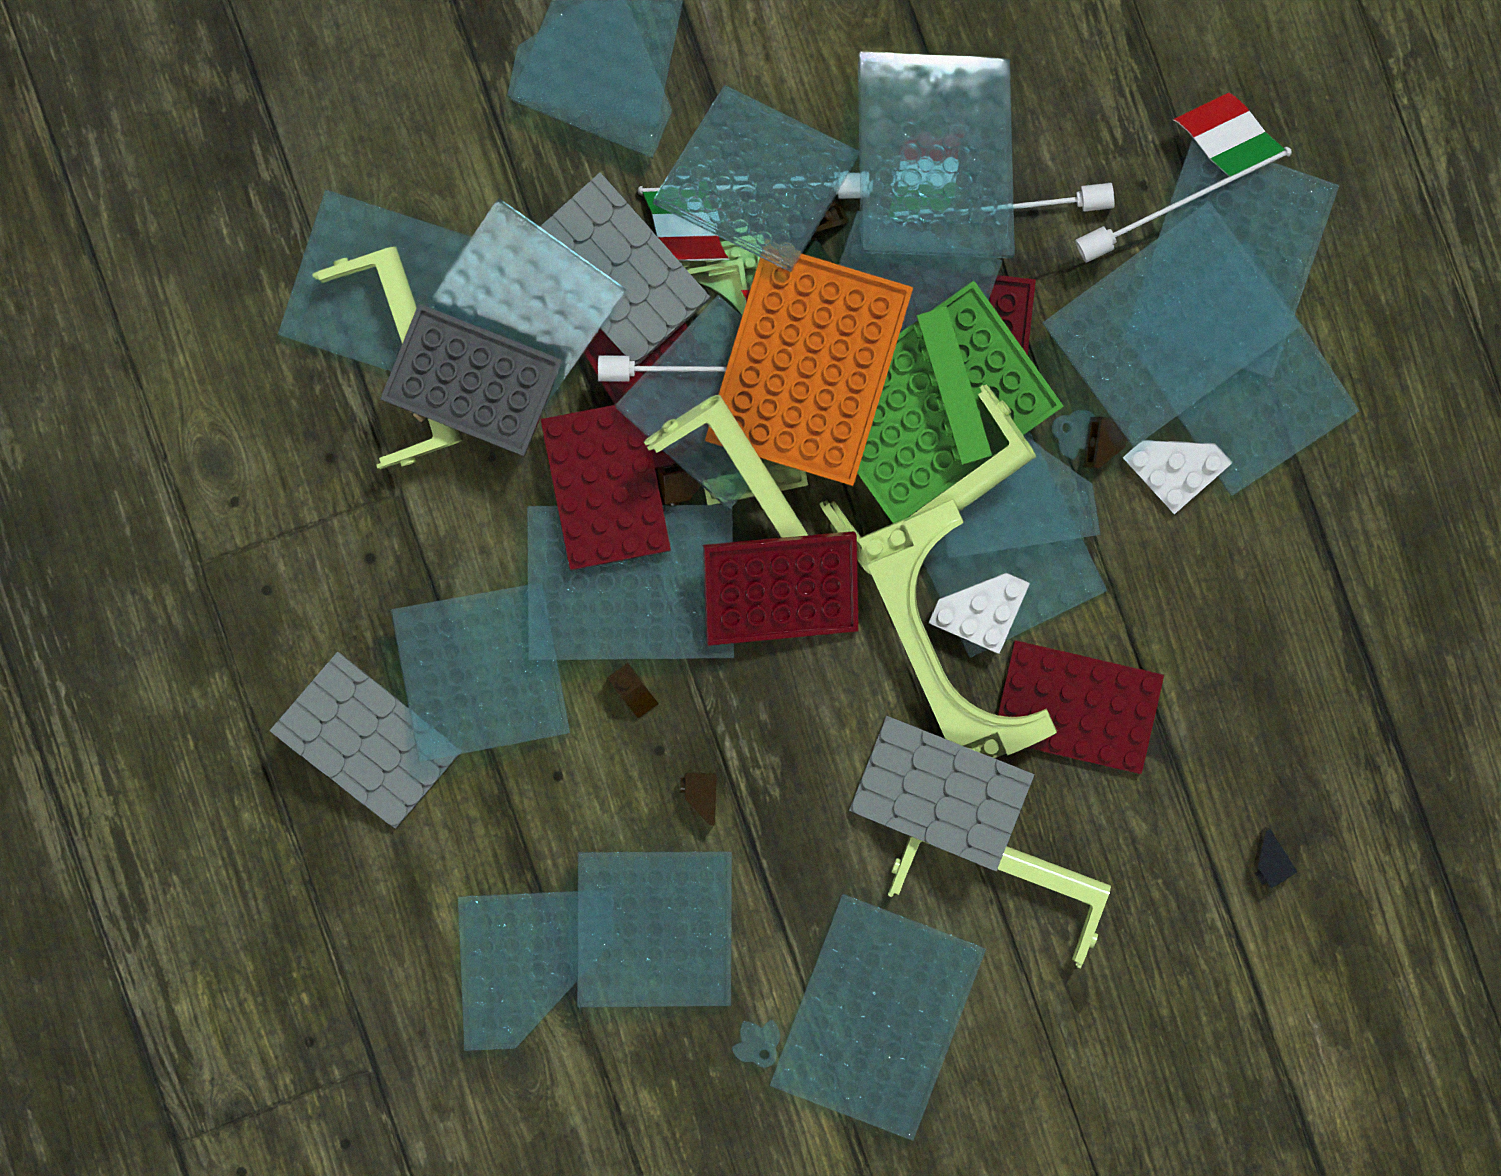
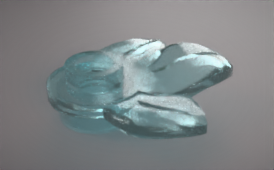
[1052,410,1095,459]
[732,1020,780,1068]

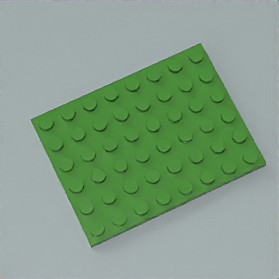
[857,281,1064,524]

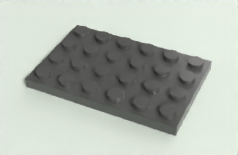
[380,304,563,457]

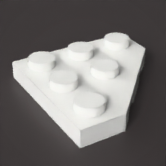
[1123,440,1232,514]
[928,573,1030,654]

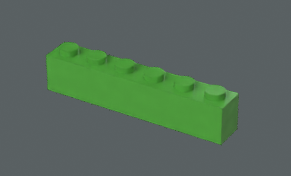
[913,306,992,465]

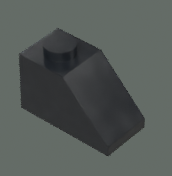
[1254,827,1297,888]

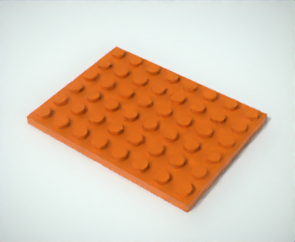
[705,243,913,486]

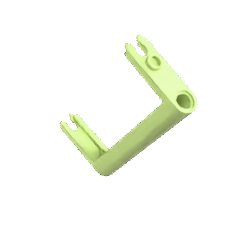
[312,247,462,469]
[820,384,1036,575]
[644,395,808,538]
[888,836,1111,968]

